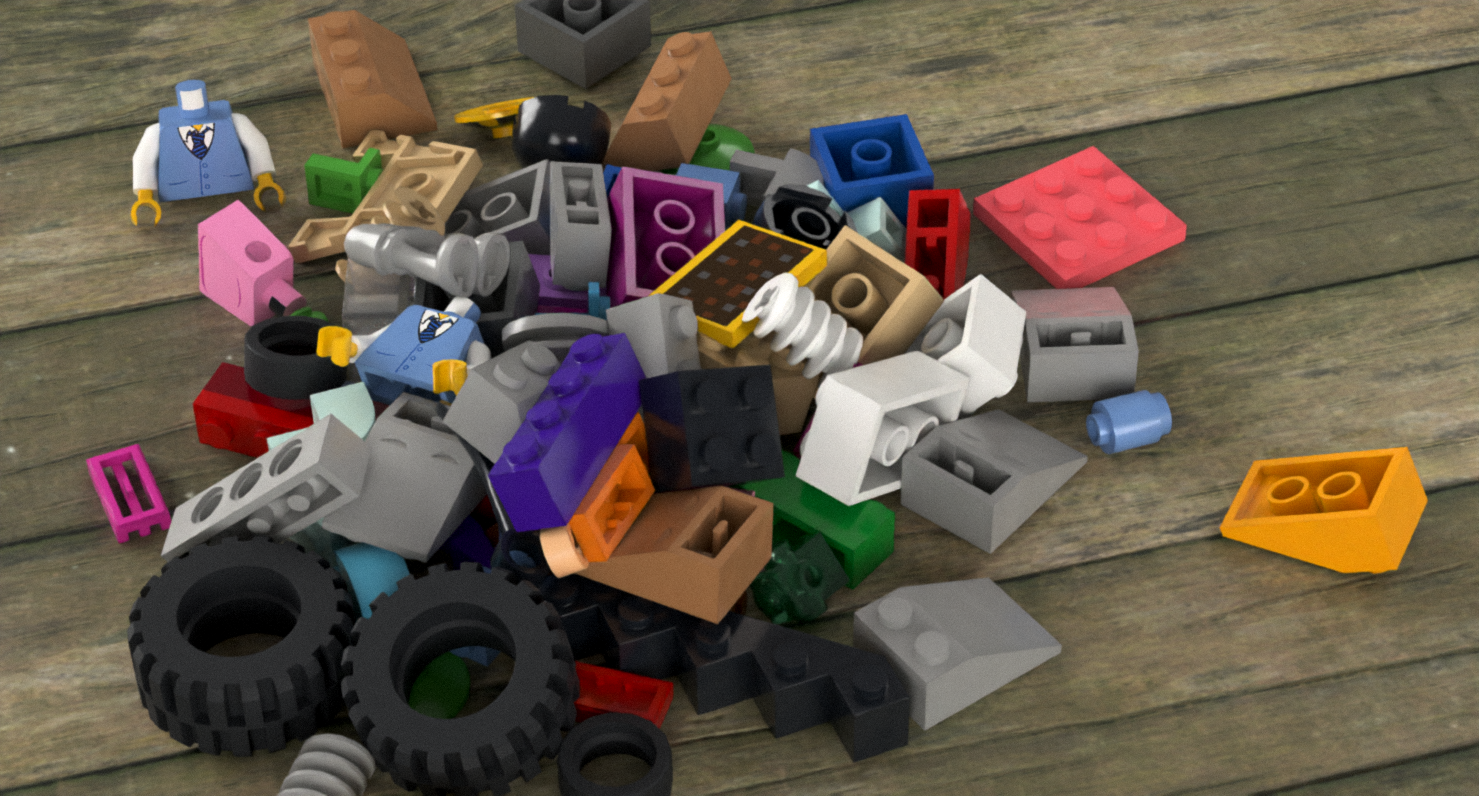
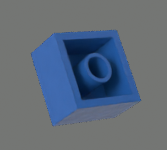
[810,114,934,227]

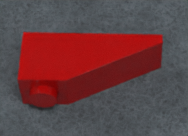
[905,189,971,300]

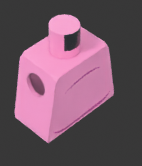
[198,200,306,326]

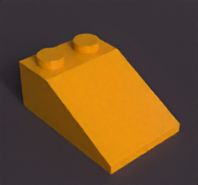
[1219,447,1428,573]

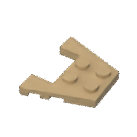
[288,130,483,263]

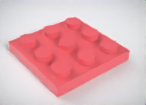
[973,146,1187,289]

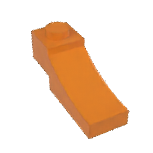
[569,412,655,562]

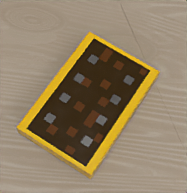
[647,220,827,348]

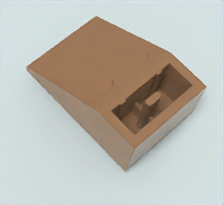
[575,486,774,624]

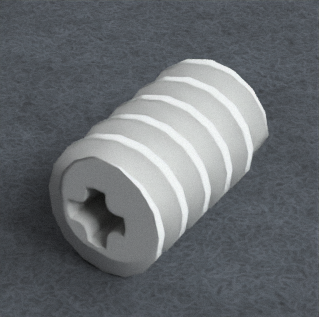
[742,273,863,388]

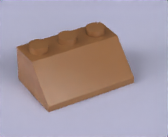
[308,10,437,148]
[602,31,732,172]

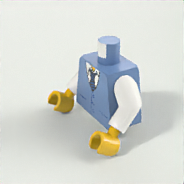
[130,80,286,227]
[316,296,491,405]

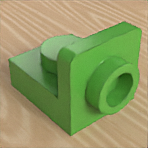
[304,148,384,214]

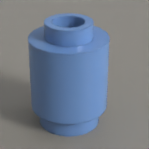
[1086,390,1172,454]

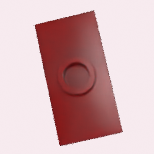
[574,661,674,729]

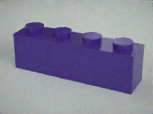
[488,333,646,532]

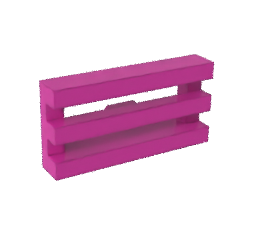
[86,444,171,544]

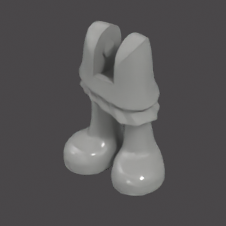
[344,223,510,298]

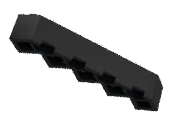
[538,573,910,763]

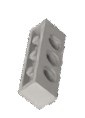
[161,414,372,562]

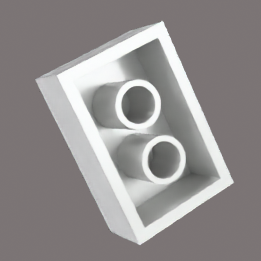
[796,350,971,506]

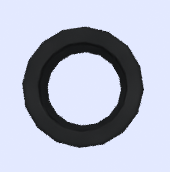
[244,316,347,400]
[557,712,673,796]

